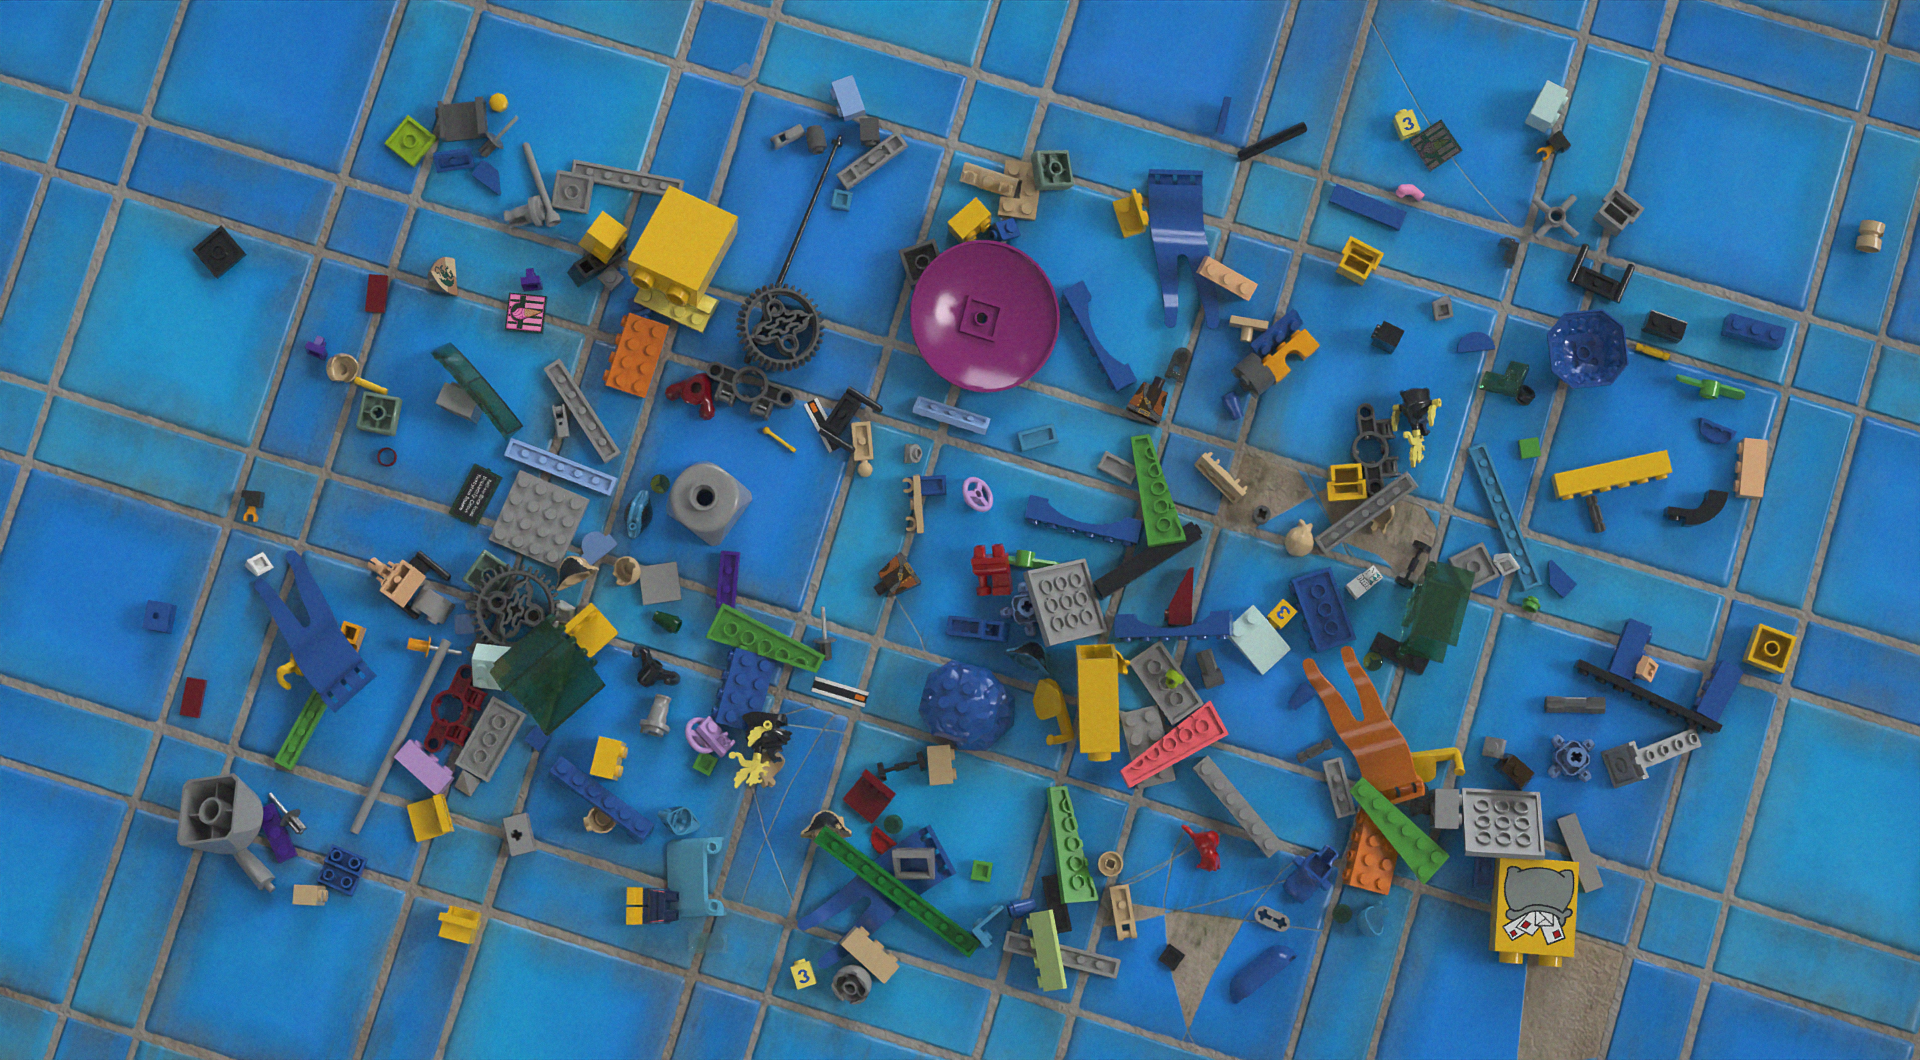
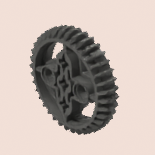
[736,283,825,372]
[469,563,561,654]

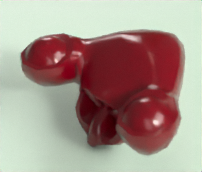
[665,373,715,420]

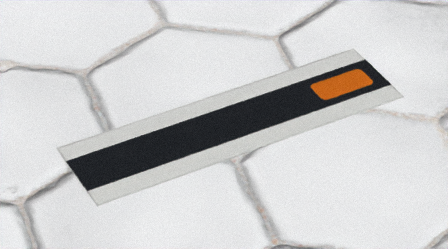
[804,398,840,453]
[811,677,869,707]

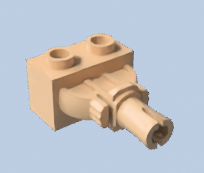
[368,557,426,608]

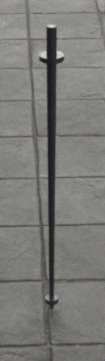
[743,135,843,365]

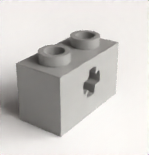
[501,813,537,857]

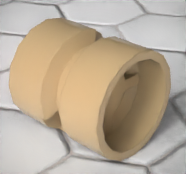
[1855,220,1885,253]
[1097,851,1123,877]

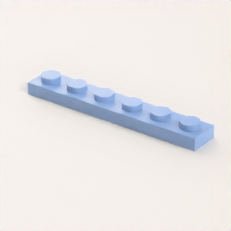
[504,438,618,497]

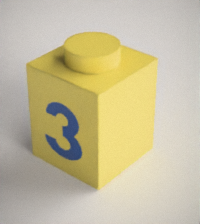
[1392,109,1421,141]
[790,958,817,990]

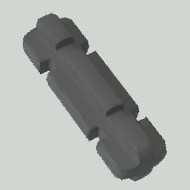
[1586,495,1606,533]
[1296,738,1333,763]

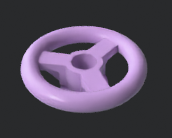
[962,477,993,512]
[685,717,714,754]

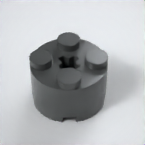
[1231,353,1276,399]

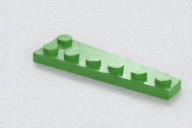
[1131,434,1186,548]
[706,603,826,673]
[1349,777,1450,885]
[1046,786,1098,904]

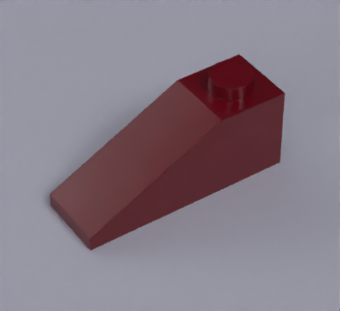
[1164,567,1194,626]

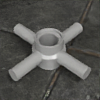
[1531,194,1579,241]

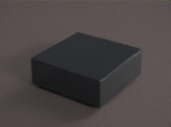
[1158,944,1185,971]

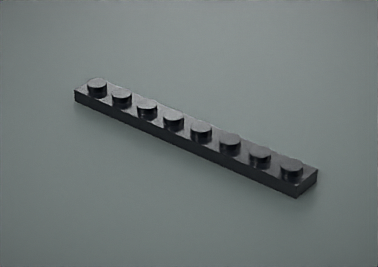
[1573,659,1723,734]

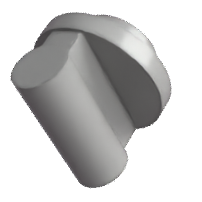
[904,444,922,464]

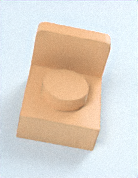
[1635,655,1659,683]

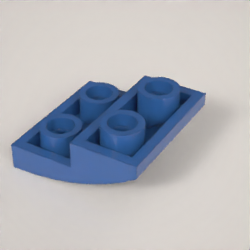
[316,844,368,897]

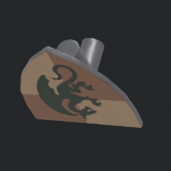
[428,257,458,296]

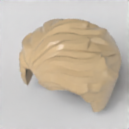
[326,353,359,383]

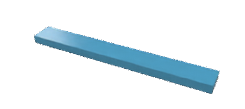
[1466,442,1542,592]

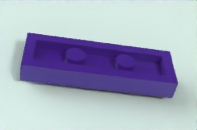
[715,551,741,609]
[262,802,298,863]

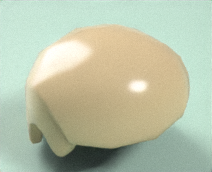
[612,556,641,587]

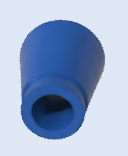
[1221,391,1244,420]
[1288,682,1316,710]
[1006,898,1037,920]

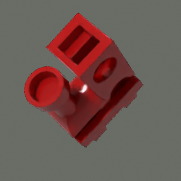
[971,544,1013,596]

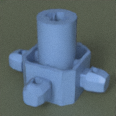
[1000,582,1038,637]
[1547,734,1595,783]

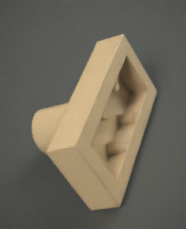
[1229,315,1269,343]

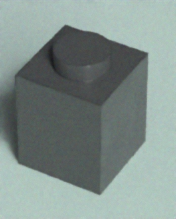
[859,117,880,147]

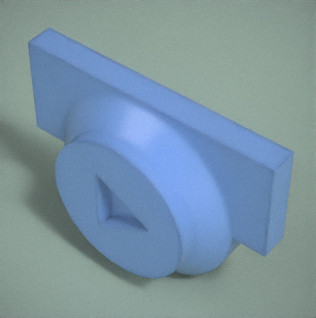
[581,532,618,566]

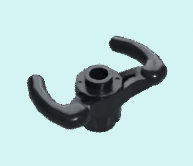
[632,645,681,688]

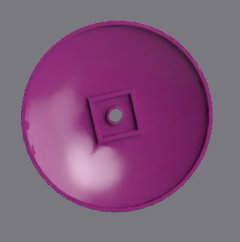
[910,240,1060,393]

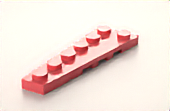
[1119,701,1229,789]

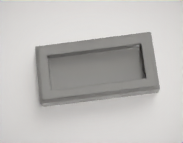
[1097,451,1137,486]

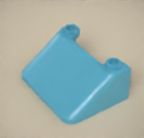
[667,837,727,917]

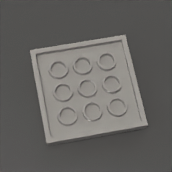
[489,470,590,569]
[1023,558,1108,647]
[1461,788,1545,860]

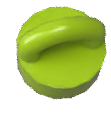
[1165,668,1185,689]

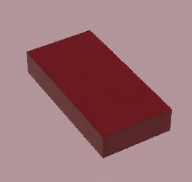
[365,274,389,314]
[180,677,208,718]

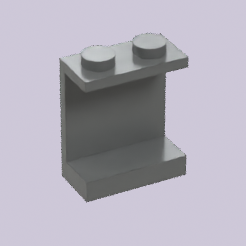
[435,96,488,142]

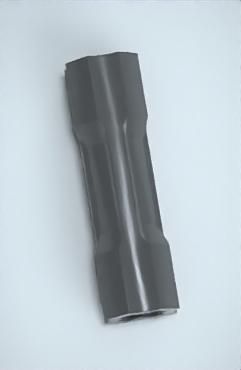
[1544,696,1606,714]

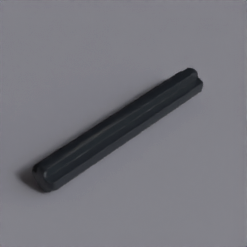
[1237,122,1307,162]

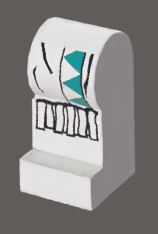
[1345,565,1383,600]

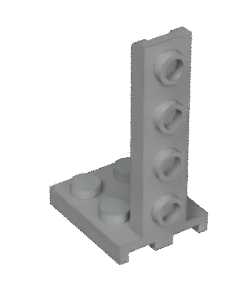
[1600,728,1702,789]

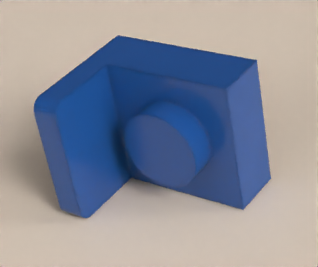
[627,297,653,319]

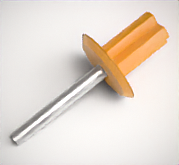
[407,635,462,658]

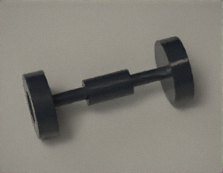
[1394,540,1432,590]
[877,751,927,782]

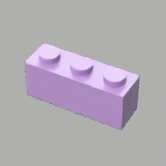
[394,739,456,795]

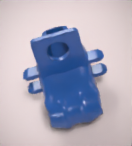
[1282,845,1339,904]

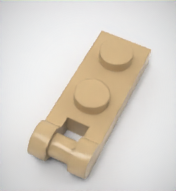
[1109,884,1137,941]

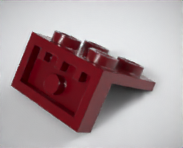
[843,769,897,824]

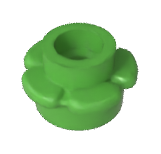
[1522,596,1541,613]

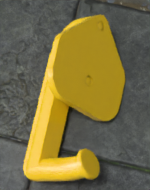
[1033,678,1074,746]
[1411,747,1465,784]

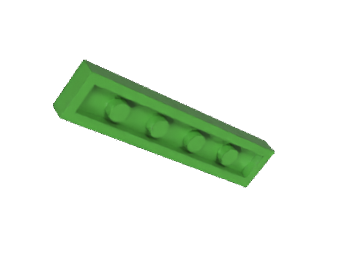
[274,688,334,771]

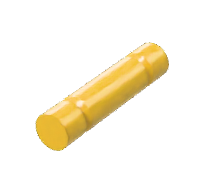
[1635,343,1670,361]
[354,376,388,395]

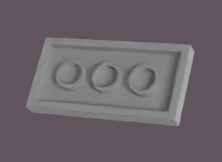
[1130,641,1204,726]
[454,696,527,783]
[1120,705,1176,789]

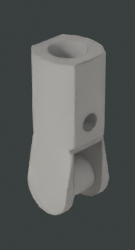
[770,124,806,150]
[552,403,570,439]

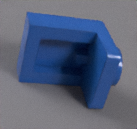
[987,218,1021,243]

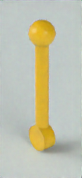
[763,427,796,453]

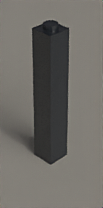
[1093,521,1203,600]

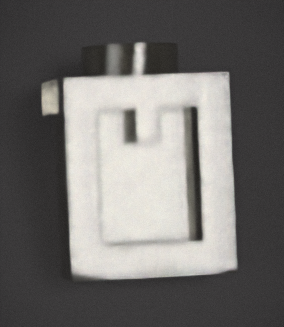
[1498,237,1519,269]

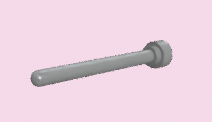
[522,142,561,227]

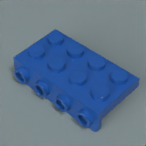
[1288,567,1356,653]
[711,648,776,731]

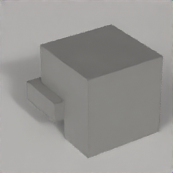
[1593,185,1645,237]

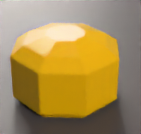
[489,93,509,113]

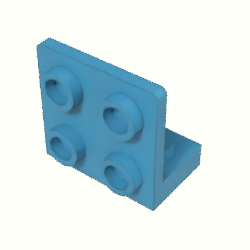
[971,905,1004,949]

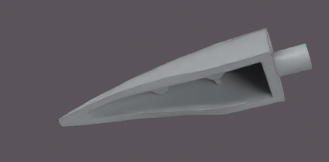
[232,848,276,893]

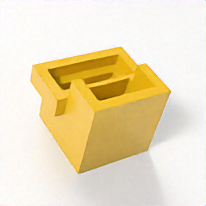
[578,211,627,264]
[1336,236,1384,286]
[1326,463,1367,502]
[438,905,482,944]

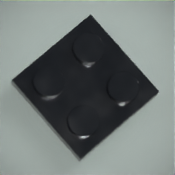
[192,225,247,279]

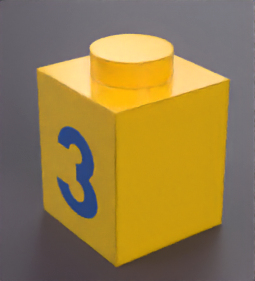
[1266,599,1297,630]

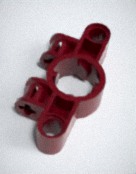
[424,664,488,753]

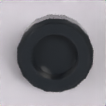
[1514,385,1535,406]

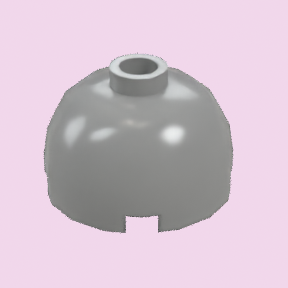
[832,964,872,1005]

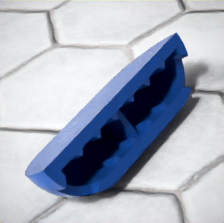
[1230,945,1297,1004]

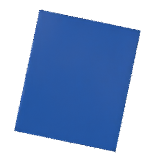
[142,600,177,634]

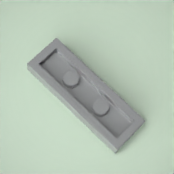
[1322,757,1356,819]

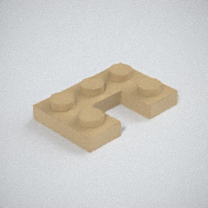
[998,160,1040,221]

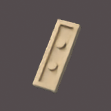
[959,162,1019,198]
[1194,452,1247,505]
[903,474,924,533]

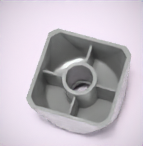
[666,461,752,546]
[177,773,263,854]

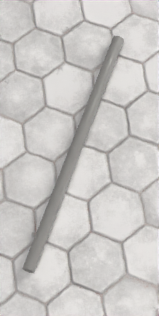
[350,638,452,834]

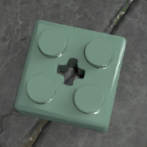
[1030,150,1074,190]
[356,391,403,436]
[462,549,513,601]

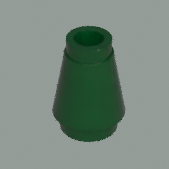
[652,611,682,634]

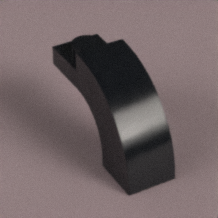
[1663,489,1729,527]

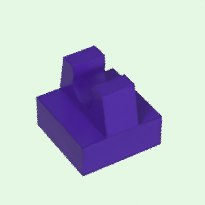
[520,268,543,292]
[305,335,328,361]

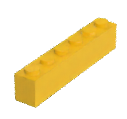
[1551,450,1672,501]

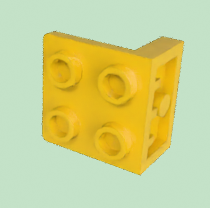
[1112,189,1149,239]
[562,603,618,658]
[407,794,455,842]

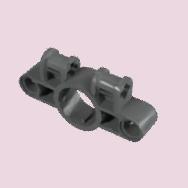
[706,362,795,421]
[1350,403,1401,497]

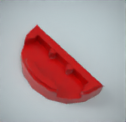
[871,825,897,855]

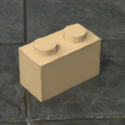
[927,744,957,786]
[292,884,328,906]

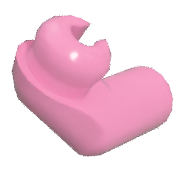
[1396,184,1425,202]

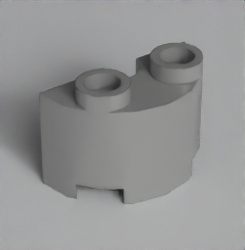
[411,585,456,625]

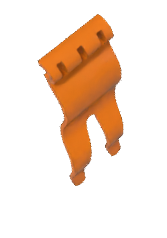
[1302,646,1425,804]

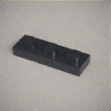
[1369,632,1431,675]
[1041,874,1072,934]

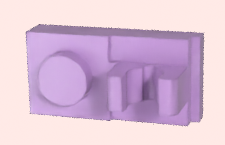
[695,716,735,758]

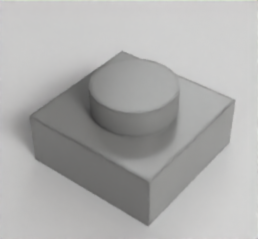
[597,265,625,292]
[1482,736,1507,759]

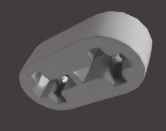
[1254,906,1290,932]

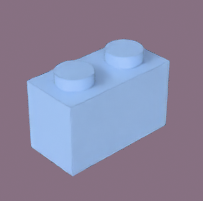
[829,75,866,122]

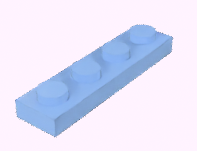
[912,396,991,435]

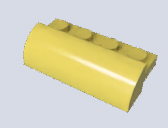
[634,286,720,334]

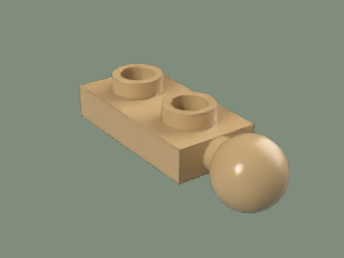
[851,421,874,477]

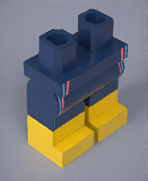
[626,887,679,925]

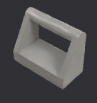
[892,848,935,879]

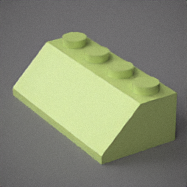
[1026,909,1067,992]

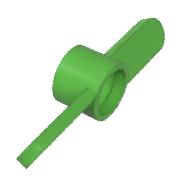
[1675,374,1745,400]
[1009,550,1060,569]

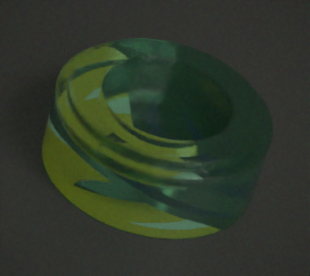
[650,474,670,494]
[1363,652,1383,671]

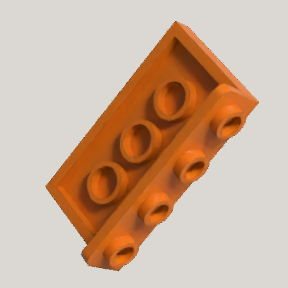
[602,312,669,398]
[1342,808,1398,895]

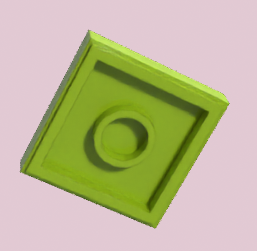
[384,115,438,167]

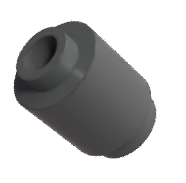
[806,125,827,155]

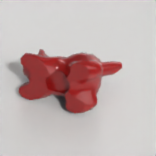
[1181,825,1220,872]

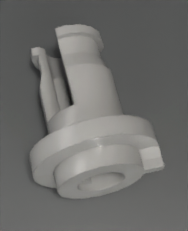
[504,195,546,229]
[639,694,672,737]

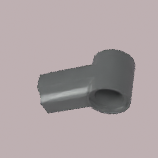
[1195,648,1225,690]

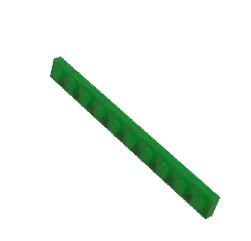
[813,825,981,958]

